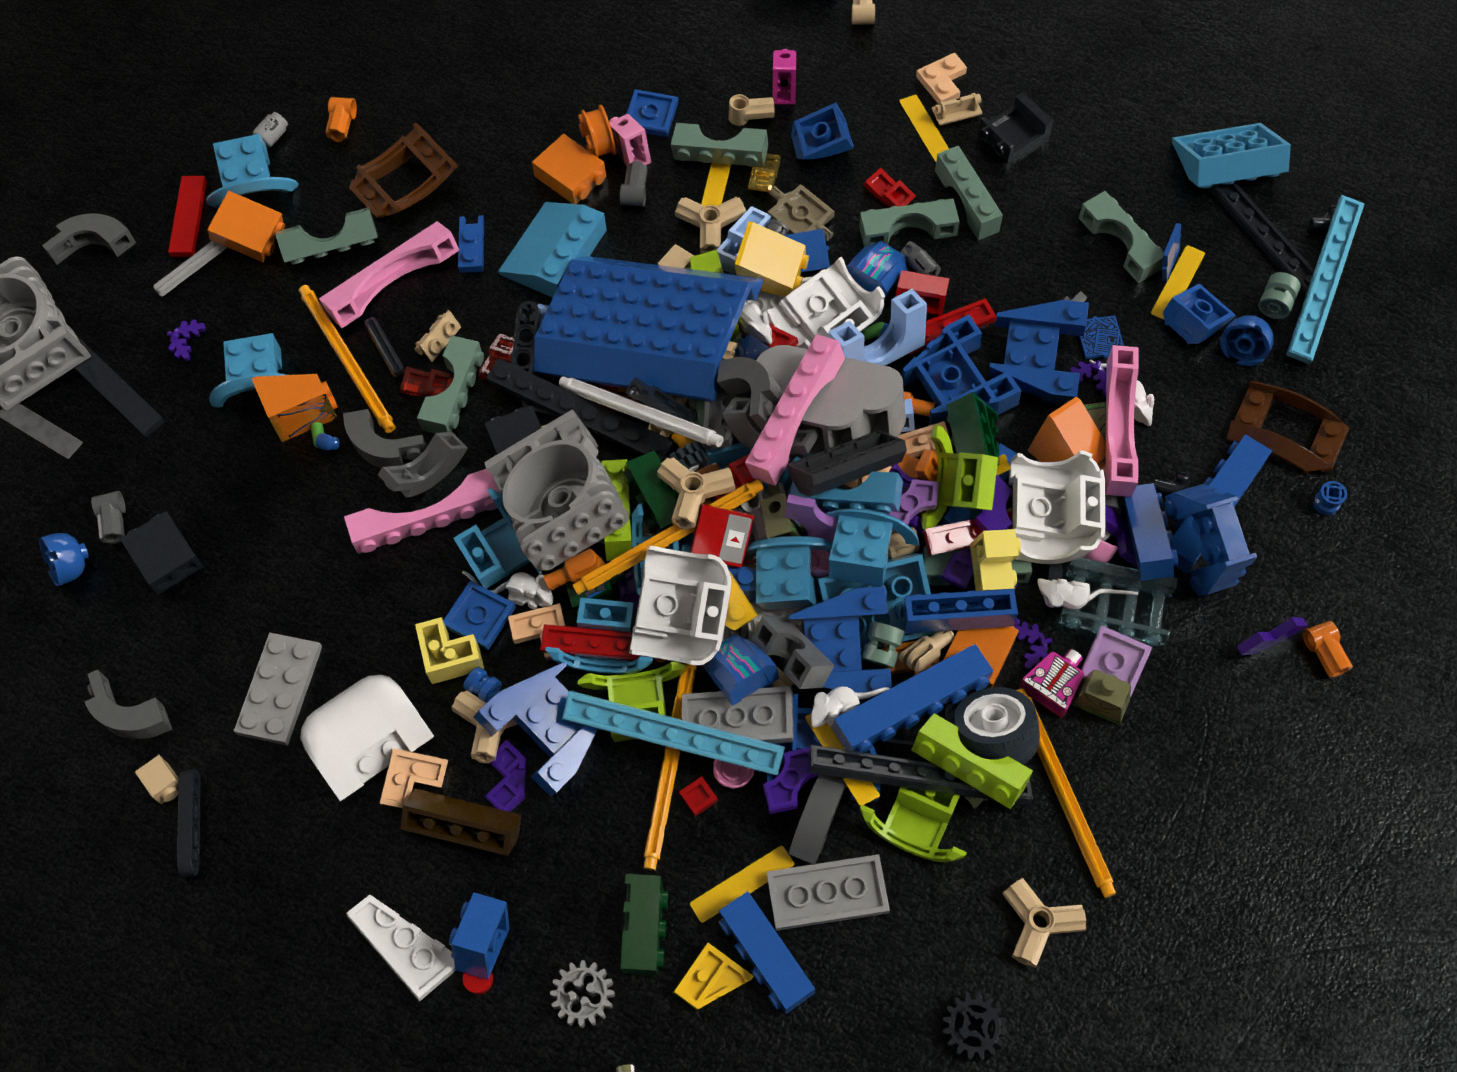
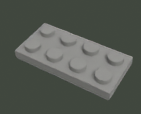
[234,633,322,746]
[682,686,794,743]
[767,854,890,931]

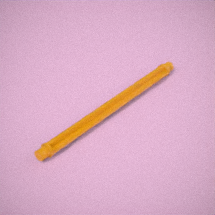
[299,285,395,433]
[572,479,764,595]
[643,663,697,871]
[1016,688,1116,898]

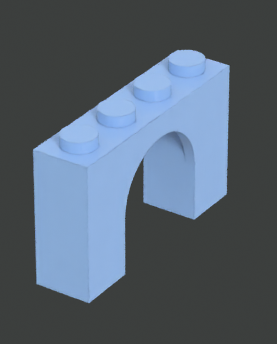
[829,289,927,366]

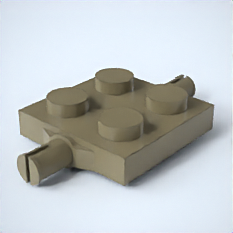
[768,185,834,241]

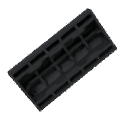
[787,430,907,497]

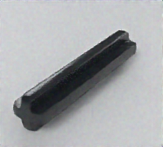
[364,317,405,377]

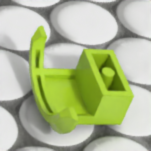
[921,424,998,529]
[578,661,686,742]
[860,786,967,862]

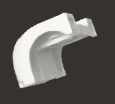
[766,257,885,349]
[1009,450,1105,564]
[629,546,731,665]
[300,675,434,801]

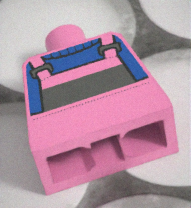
[609,114,651,166]

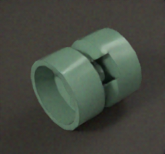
[1258,272,1301,319]
[861,622,905,669]

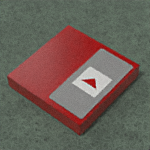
[690,503,754,568]

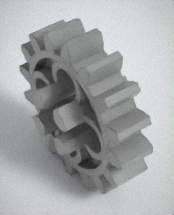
[550,960,615,1028]

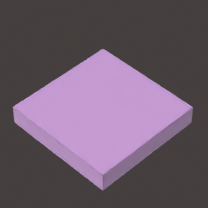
[1081,626,1152,697]

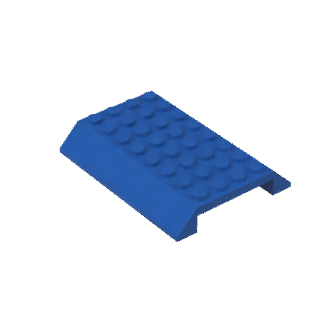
[534,256,764,402]

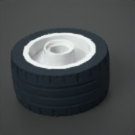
[953,687,1040,765]

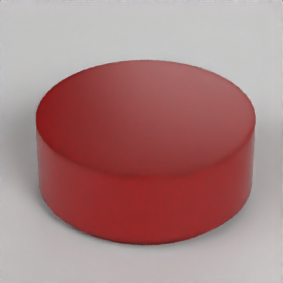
[463,972,493,995]

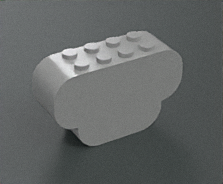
[756,345,906,456]

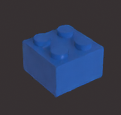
[449,893,509,980]

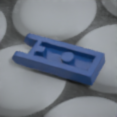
[458,215,484,273]

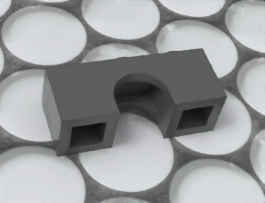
[751,616,835,689]

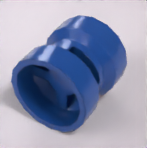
[1313,481,1347,515]
[463,667,502,703]

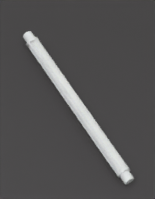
[559,377,723,447]

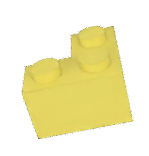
[970,529,1021,591]
[415,617,484,684]

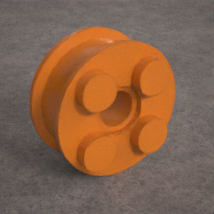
[578,105,616,158]

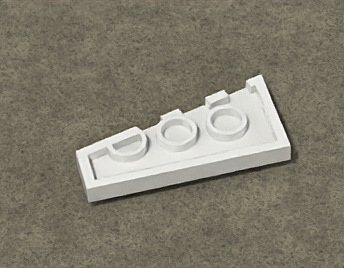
[347,895,456,1001]

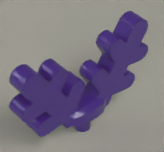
[167,320,206,361]
[1070,360,1106,397]
[1014,622,1052,671]

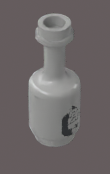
[253,112,288,148]

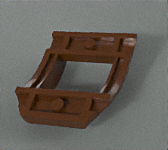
[349,122,458,218]
[1227,381,1349,475]

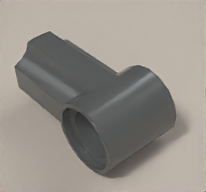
[620,161,648,207]
[92,491,126,544]

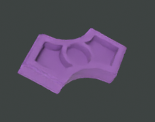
[889,479,939,526]
[785,495,838,542]

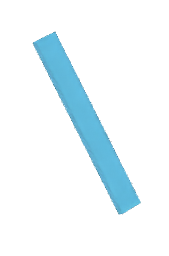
[1286,195,1364,364]
[562,691,785,775]

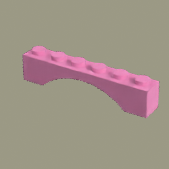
[319,221,459,328]
[745,334,845,486]
[1105,345,1138,497]
[344,469,501,554]

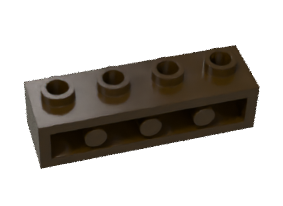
[401,789,521,856]

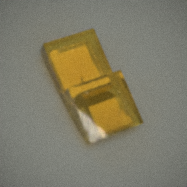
[748,153,781,192]

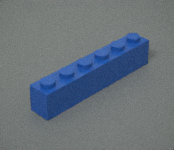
[1170,435,1272,574]
[832,644,994,753]

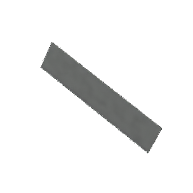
[0,403,83,459]

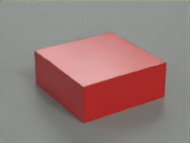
[679,776,718,817]

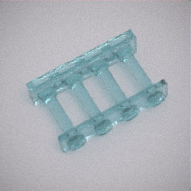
[1058,558,1178,646]

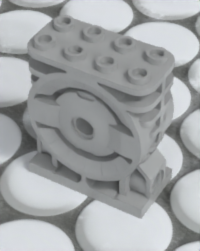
[0,257,91,411]
[484,409,629,571]

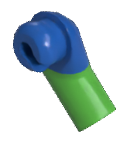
[861,322,889,341]
[310,422,340,451]

